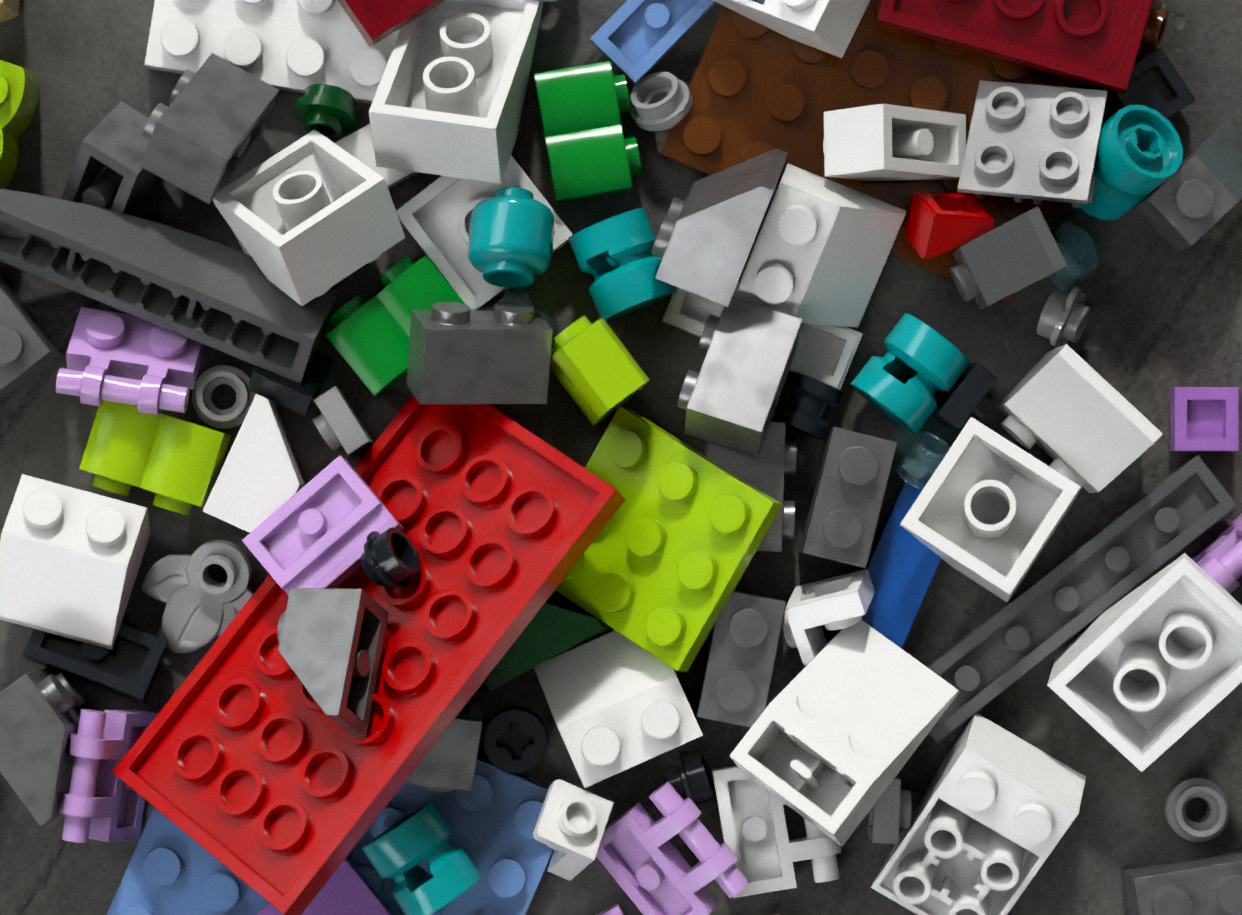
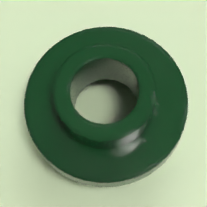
[293,84,358,138]

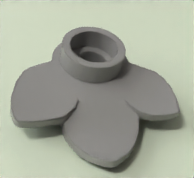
[142,540,254,653]

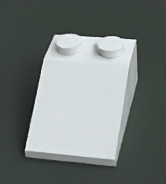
[369,0,543,184]
[1047,553,1242,772]

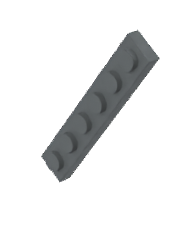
[927,455,1237,743]

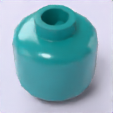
[468,187,555,288]

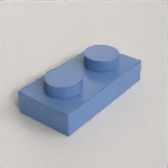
[590,0,717,86]

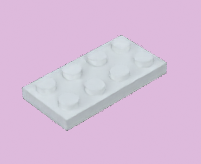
[144,0,401,104]

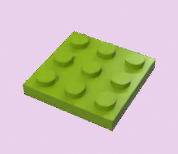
[555,406,783,672]

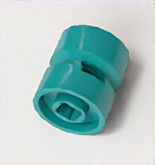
[1080,105,1183,220]
[568,208,677,321]
[851,313,971,434]
[362,801,482,915]

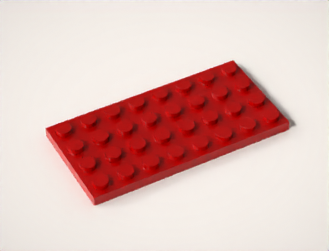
[112,395,625,915]

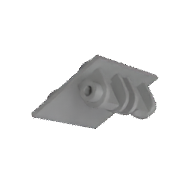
[957,80,1108,208]

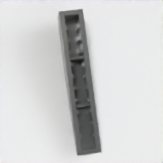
[0,189,339,384]

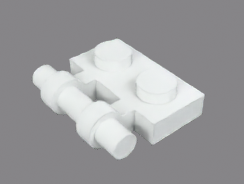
[712,765,842,898]

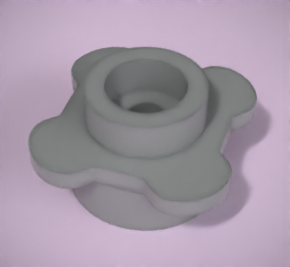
[1037,286,1091,349]

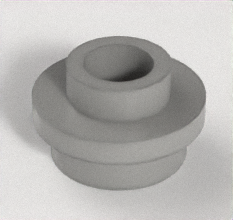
[630,72,693,131]
[192,365,256,429]
[1165,777,1230,842]

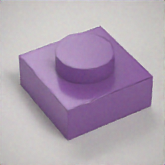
[1170,387,1239,452]

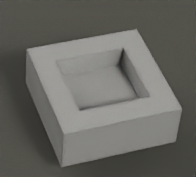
[313,386,374,456]
[868,775,911,844]

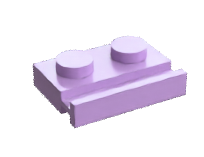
[242,455,404,596]

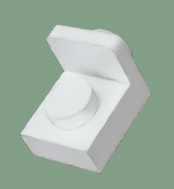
[782,569,875,666]
[533,779,613,881]

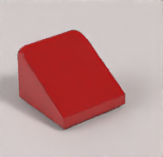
[905,191,994,259]

